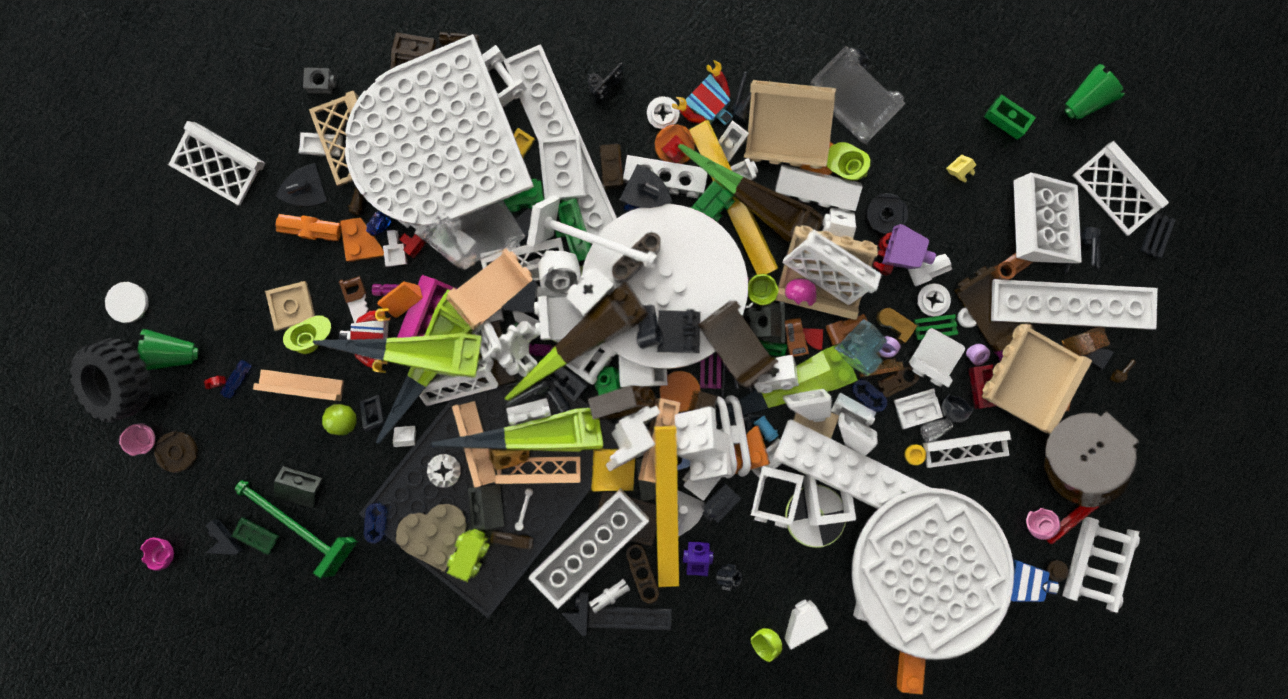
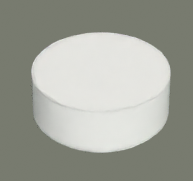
[957,308,976,328]

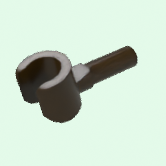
[1110,360,1136,383]

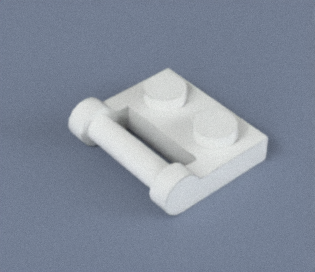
[566,343,616,384]

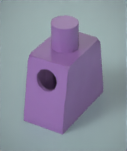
[882,224,936,269]

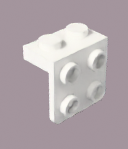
[535,296,583,340]
[909,328,965,387]

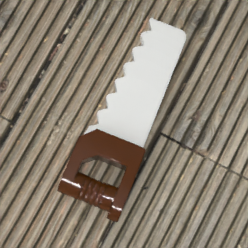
[339,276,368,323]

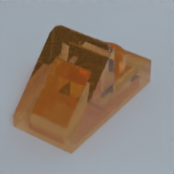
[1062,327,1110,356]
[859,349,904,377]

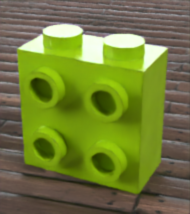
[447,528,490,581]

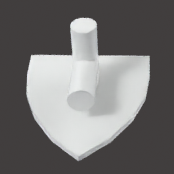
[677,490,704,536]

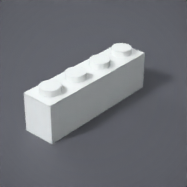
[775,164,862,212]

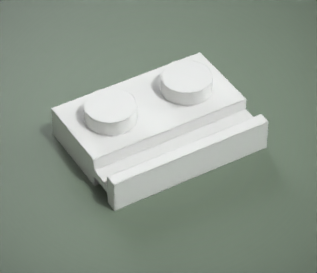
[893,388,943,429]

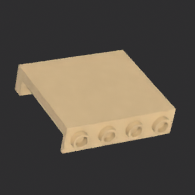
[744,80,836,169]
[776,226,877,320]
[982,324,1092,434]

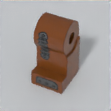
[785,318,809,357]

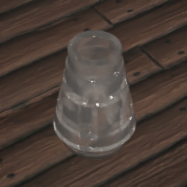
[920,418,953,442]

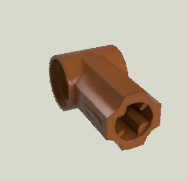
[992,253,1033,280]
[825,314,870,346]

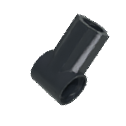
[636,305,664,349]

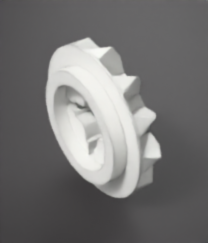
[647,97,679,129]
[917,284,951,316]
[427,454,461,488]

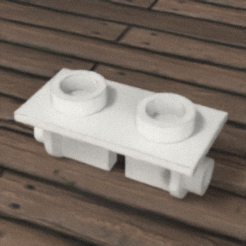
[831,393,876,427]
[506,398,551,426]

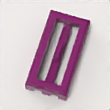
[700,354,721,389]

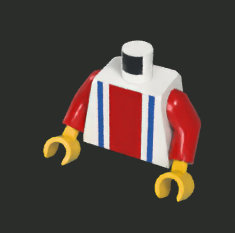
[339,308,390,373]

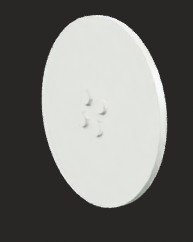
[582,204,748,369]
[852,488,1014,659]

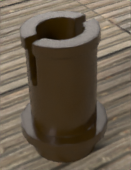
[348,188,365,215]

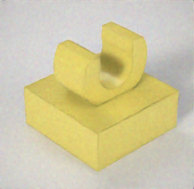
[947,155,976,182]

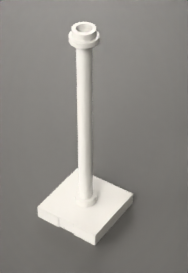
[527,196,658,268]

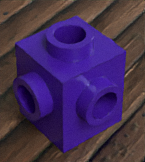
[683,542,713,576]

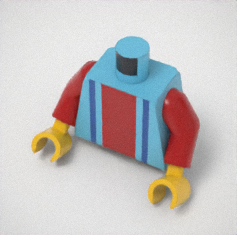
[672,60,733,125]

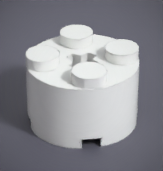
[538,250,582,298]

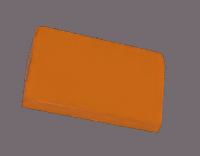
[377,282,422,318]

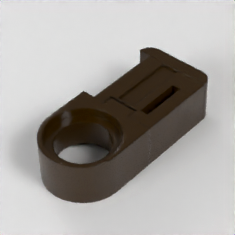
[877,367,919,397]
[490,531,534,549]

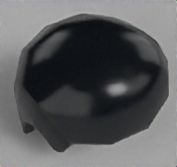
[941,394,974,423]

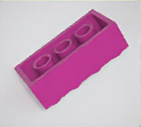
[397,275,457,338]

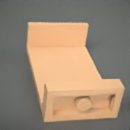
[446,248,533,330]

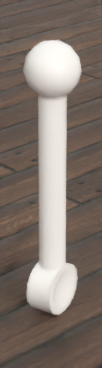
[515,488,533,531]

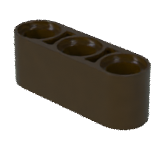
[612,232,661,284]
[626,543,659,603]

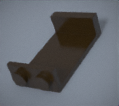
[954,266,1034,352]
[697,300,779,387]

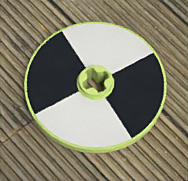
[785,485,846,547]

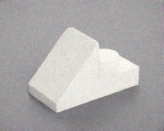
[719,121,749,163]

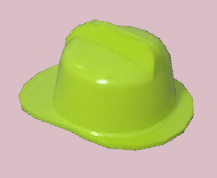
[827,142,870,181]
[283,316,331,354]

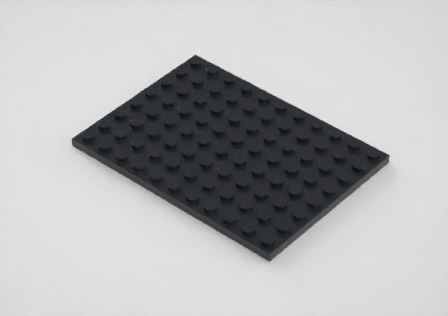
[359,359,620,618]

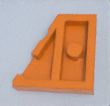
[340,218,384,262]
[734,425,770,474]

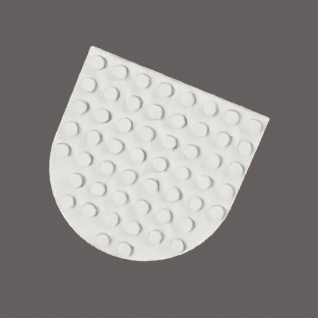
[345,34,534,225]

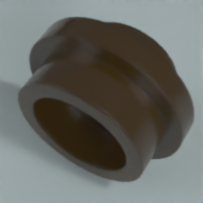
[1047,560,1068,582]

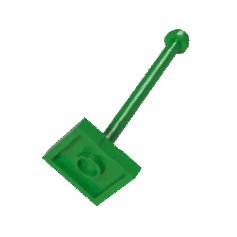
[235,480,358,578]

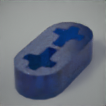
[851,380,887,412]
[364,503,386,543]

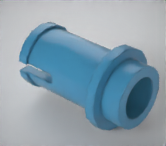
[754,415,779,442]

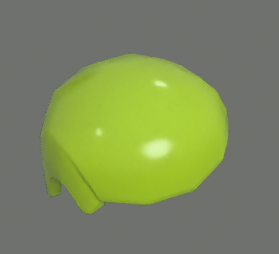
[748,274,779,306]
[322,404,357,435]
[751,628,782,662]

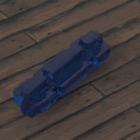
[220,360,251,398]

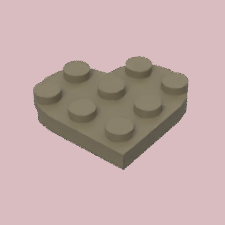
[396,504,467,572]

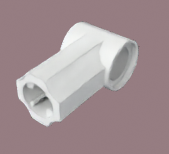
[907,254,952,287]

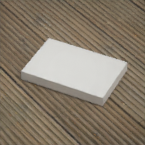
[539,135,586,200]

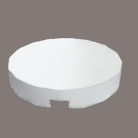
[105,282,148,323]

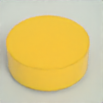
[904,445,926,465]

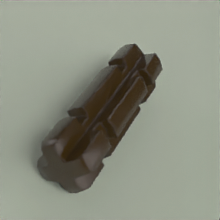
[439,32,479,45]

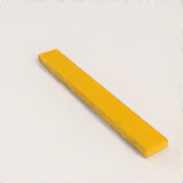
[689,120,778,275]
[654,426,679,587]

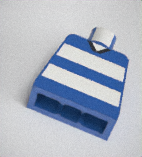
[1011,559,1059,602]

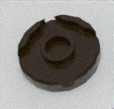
[154,432,198,473]

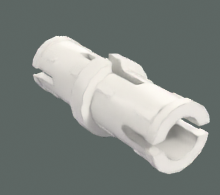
[588,579,630,614]

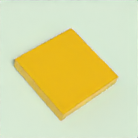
[591,449,635,491]

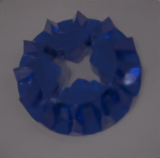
[366,210,392,236]

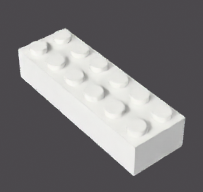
[529,488,649,608]

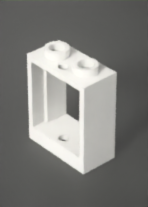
[751,466,804,528]
[803,475,856,526]

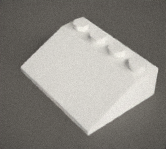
[1014,173,1081,263]

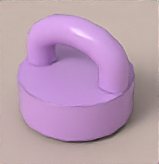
[877,336,901,358]
[966,344,990,365]

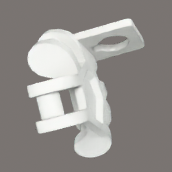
[486,321,538,377]

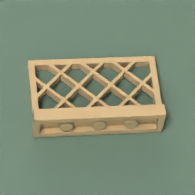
[309,91,359,186]

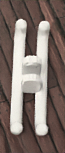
[715,395,751,478]

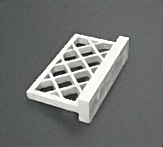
[169,121,265,205]
[1073,141,1169,236]
[782,230,881,305]

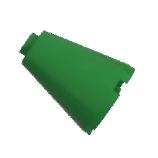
[1064,64,1125,120]
[138,329,198,370]

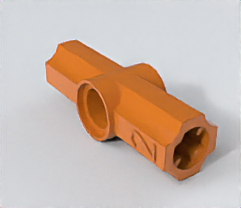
[276,214,342,241]

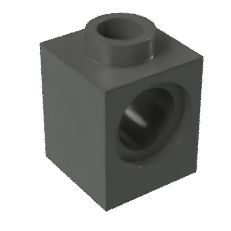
[303,68,336,94]

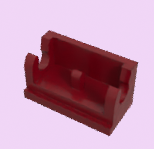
[969,365,996,409]

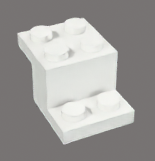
[606,406,660,472]
[675,407,731,482]

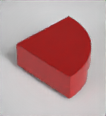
[803,328,823,350]
[204,376,226,389]

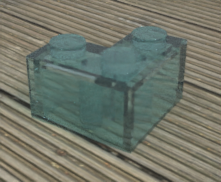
[835,319,887,376]

